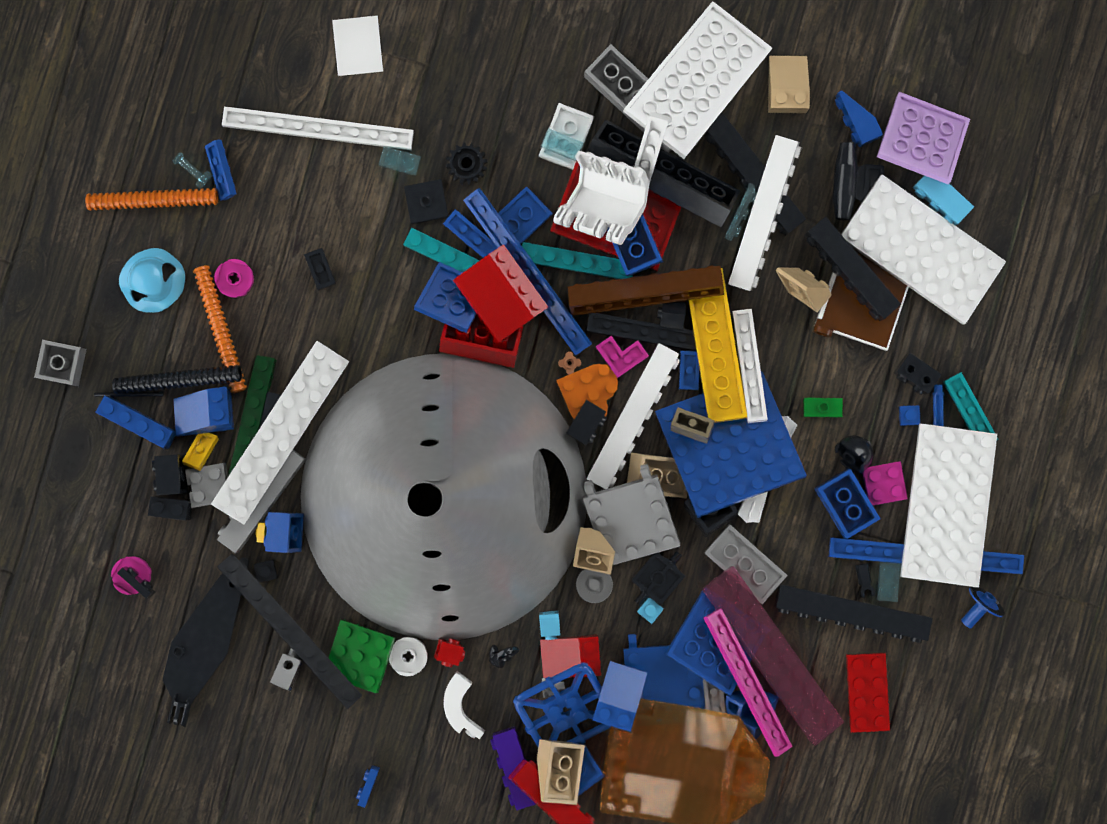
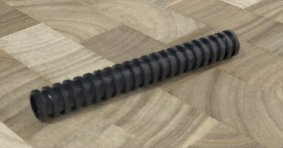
[112,365,242,395]

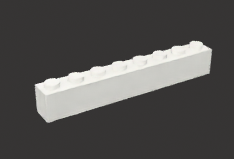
[728,135,802,291]
[586,343,680,489]

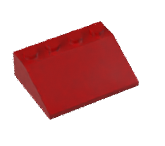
[453,244,548,343]
[439,315,524,368]

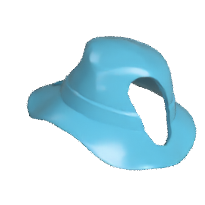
[119,248,185,312]

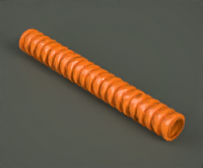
[85,188,218,211]
[193,265,247,393]

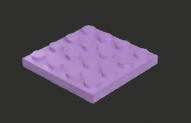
[877,92,970,185]

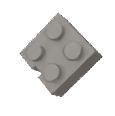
[185,463,228,508]

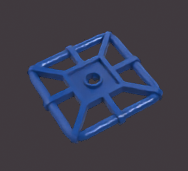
[513,662,612,747]

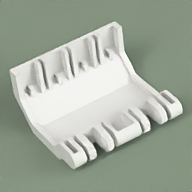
[554,151,650,245]

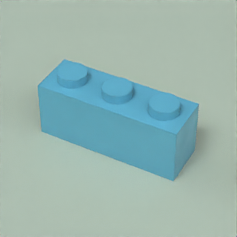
[912,175,974,226]

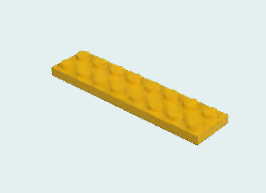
[688,268,747,423]

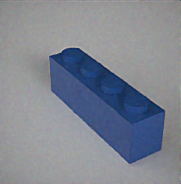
[95,395,176,449]

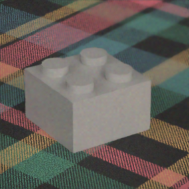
[34,340,87,387]

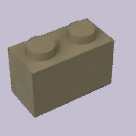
[671,407,715,444]

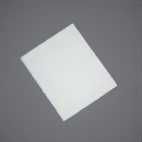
[332,16,383,76]

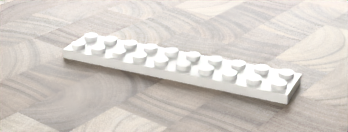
[211,341,349,525]

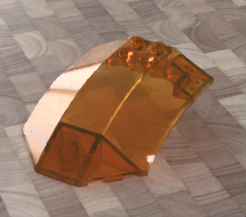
[601,698,770,824]

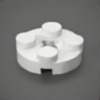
[389,637,428,676]

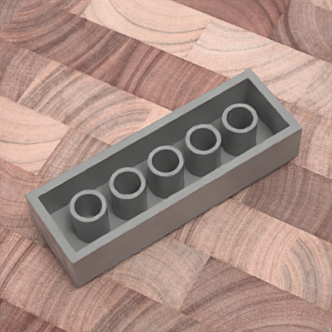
[584,44,672,153]

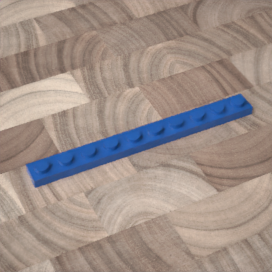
[463,188,592,356]
[828,538,1024,574]

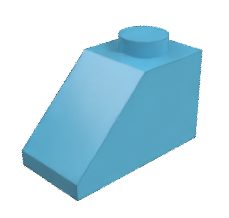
[539,611,560,640]

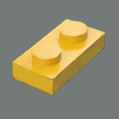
[182,433,219,471]

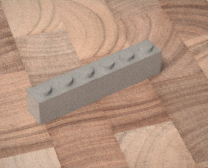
[217,450,306,553]

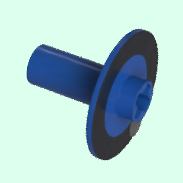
[961,587,1005,628]

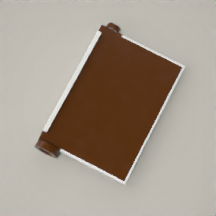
[813,248,909,351]

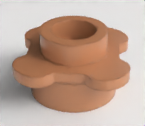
[558,352,581,375]

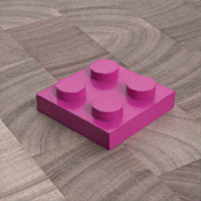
[862,461,908,505]

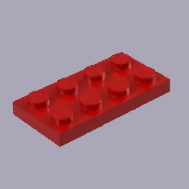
[846,653,890,733]

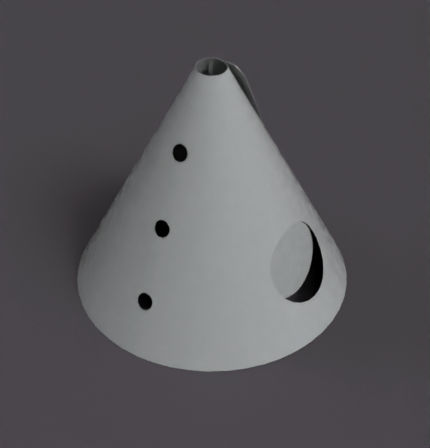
[301,354,587,640]

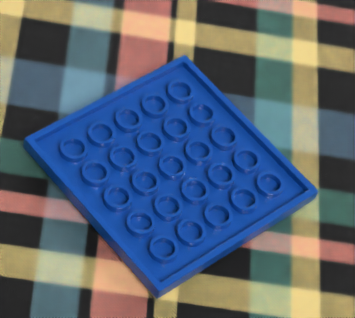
[655,372,807,518]

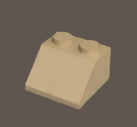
[573,527,615,575]

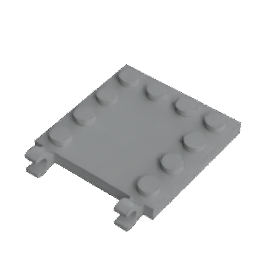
[583,464,680,565]

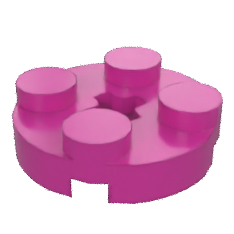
[214,259,254,298]
[111,556,152,595]

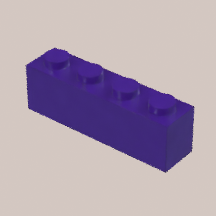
[490,726,535,811]

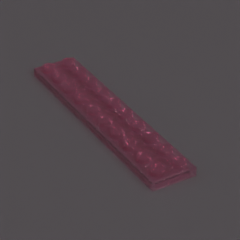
[702,566,844,746]

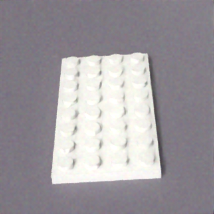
[623,1,772,159]
[841,175,1006,325]
[900,424,997,588]

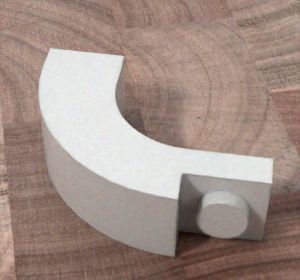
[444,671,485,739]

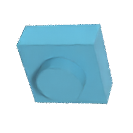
[637,598,664,624]

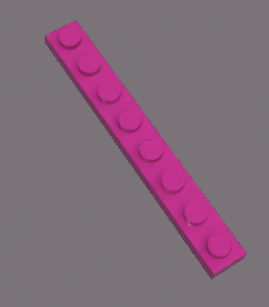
[703,608,793,757]

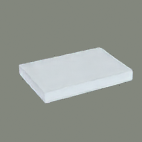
[539,103,594,170]

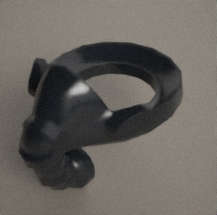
[489,645,519,668]

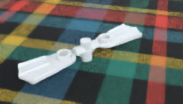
[738,416,797,523]

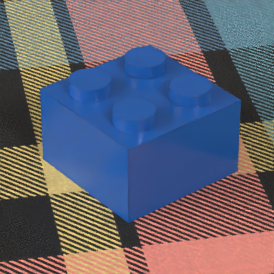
[264,512,304,553]

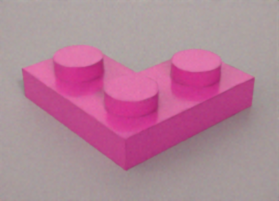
[596,336,649,378]

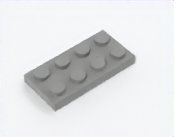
[704,524,788,604]

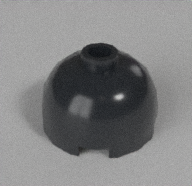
[835,435,874,474]

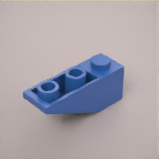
[835,91,883,147]

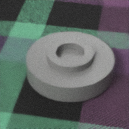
[576,569,613,603]

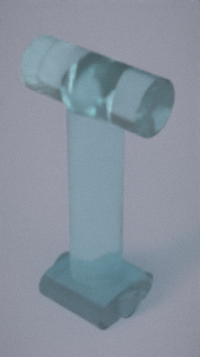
[172,152,213,189]

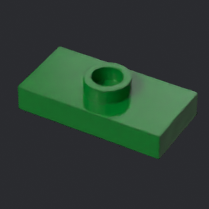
[803,398,843,417]

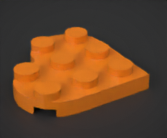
[556,364,618,419]

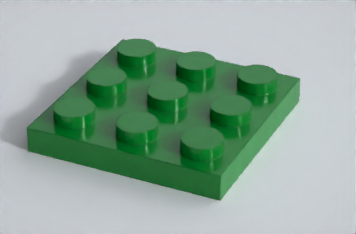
[329,620,396,693]

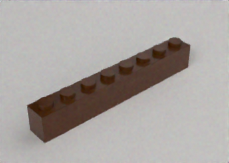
[568,265,724,316]

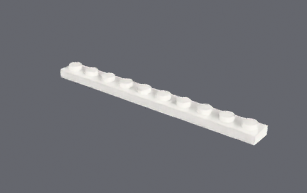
[222,107,414,150]

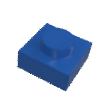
[899,405,920,426]

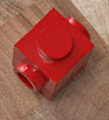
[434,638,465,667]

